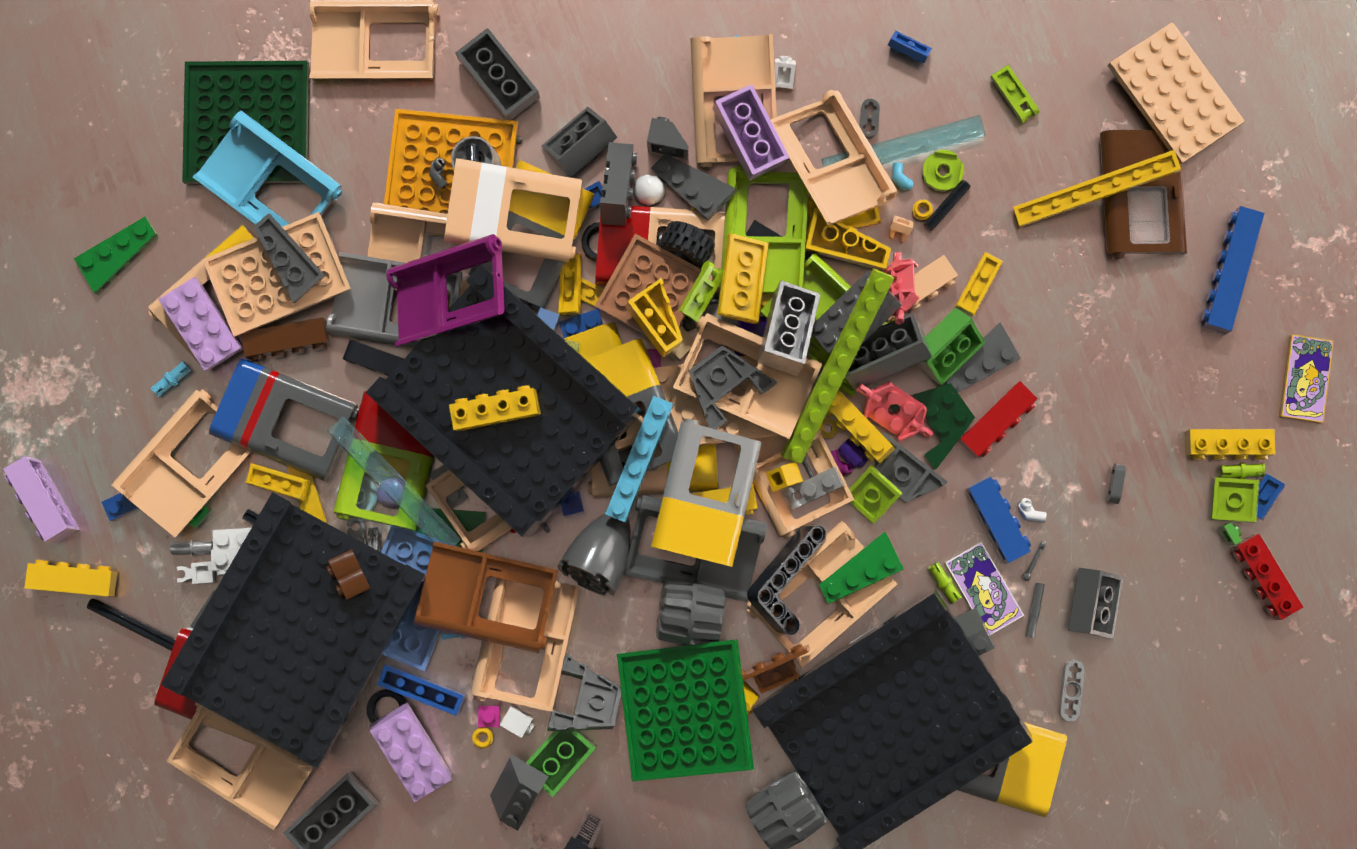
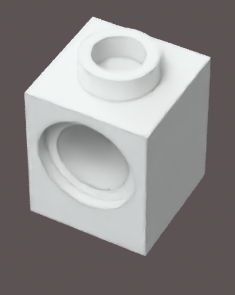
[500,706,535,738]

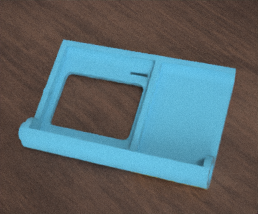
[193,111,342,227]

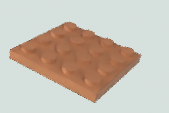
[595,234,701,334]

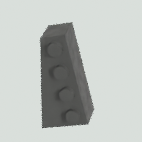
[600,142,637,226]

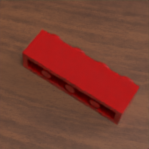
[958,381,1038,459]

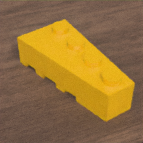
[805,207,891,271]

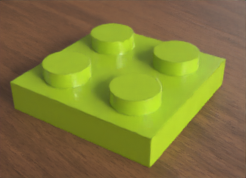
[843,465,902,524]
[1212,477,1259,523]

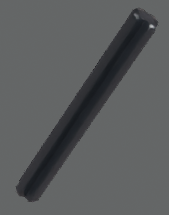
[87,598,176,651]

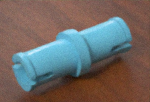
[151,361,192,397]

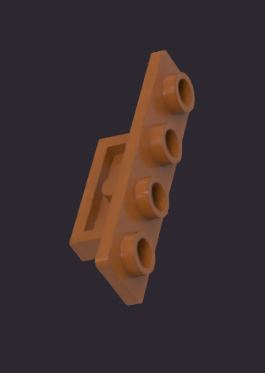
[742,644,810,694]

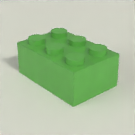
[919,307,986,386]
[526,730,597,797]

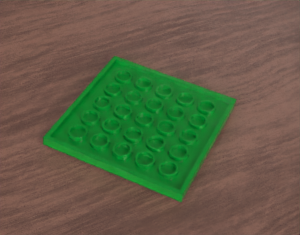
[617,639,754,782]

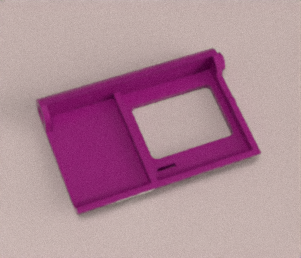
[386,234,504,347]

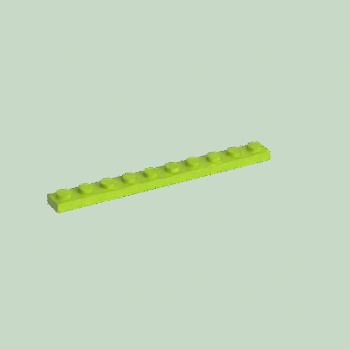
[781,268,894,464]

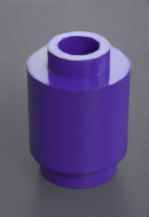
[837,438,868,469]

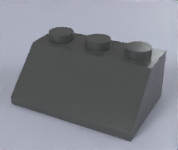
[542,107,618,177]
[1069,568,1124,639]
[490,754,549,831]

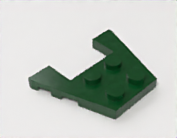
[890,383,976,469]

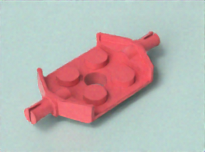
[882,252,920,325]
[856,381,933,441]

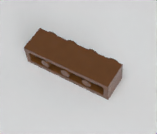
[241,317,331,362]

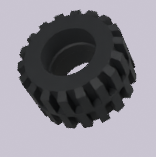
[658,221,715,269]

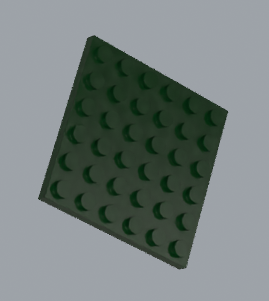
[182,60,309,184]

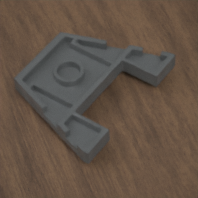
[688,346,777,430]
[547,653,621,731]

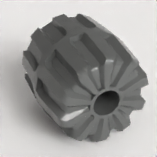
[656,581,725,646]
[745,772,827,849]

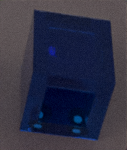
[561,491,585,518]

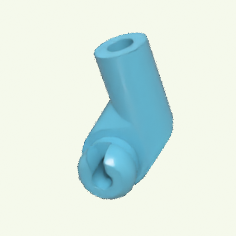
[892,162,913,190]

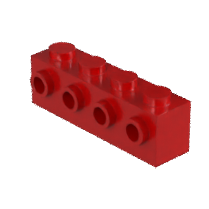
[1232,534,1304,620]

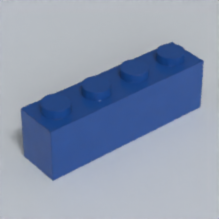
[966,477,1031,564]
[377,664,466,716]

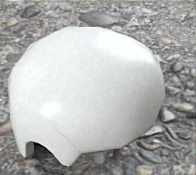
[633,174,666,206]

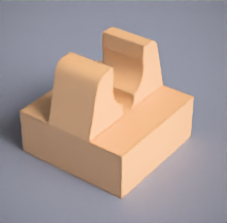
[890,215,914,242]

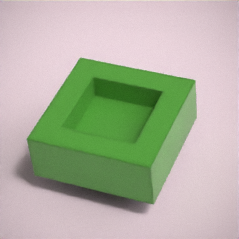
[1219,522,1242,546]

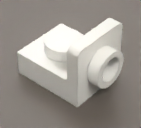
[774,56,796,89]

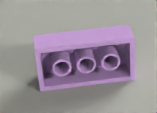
[712,84,790,181]
[158,277,243,371]
[3,456,80,543]
[370,702,451,802]

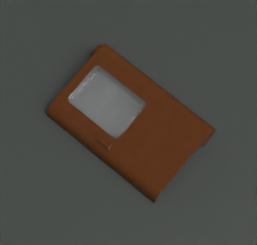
[1100,130,1187,259]

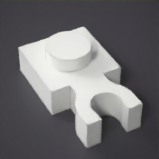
[177,561,215,584]

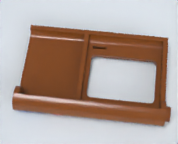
[414,541,558,653]

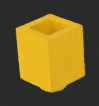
[766,462,803,492]

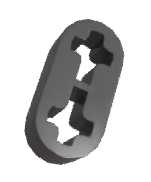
[859,99,880,139]
[1107,463,1126,504]

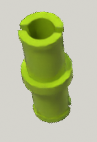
[1220,462,1266,479]
[927,562,962,604]

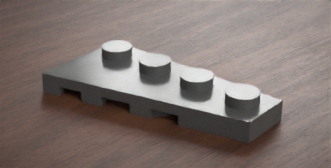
[651,154,737,221]
[253,213,326,304]
[939,322,1021,392]

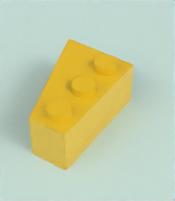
[625,278,683,358]

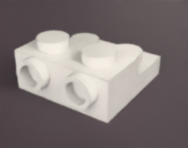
[211,528,251,576]

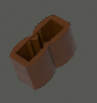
[326,549,371,600]

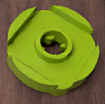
[922,150,964,192]

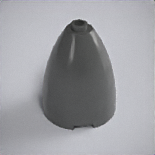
[558,513,631,596]

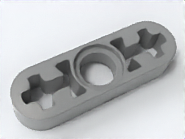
[1059,660,1085,722]

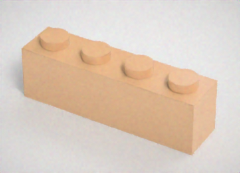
[887,255,958,322]

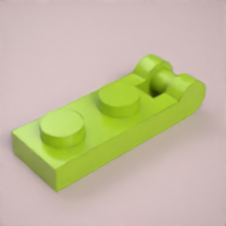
[990,64,1040,124]
[678,260,723,322]

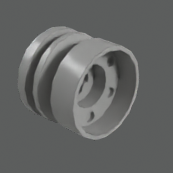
[451,136,501,170]

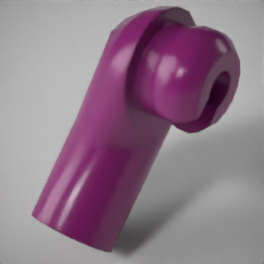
[830,450,853,476]

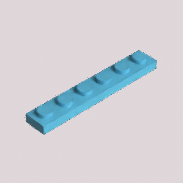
[605,396,674,522]

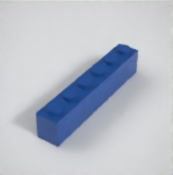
[1201,206,1264,334]

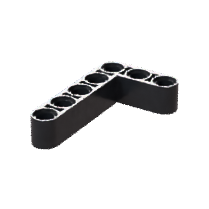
[747,524,826,635]

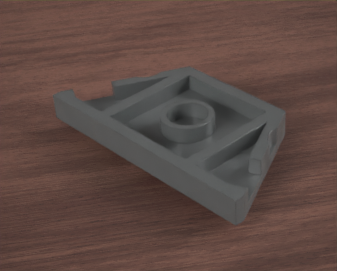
[875,432,947,503]

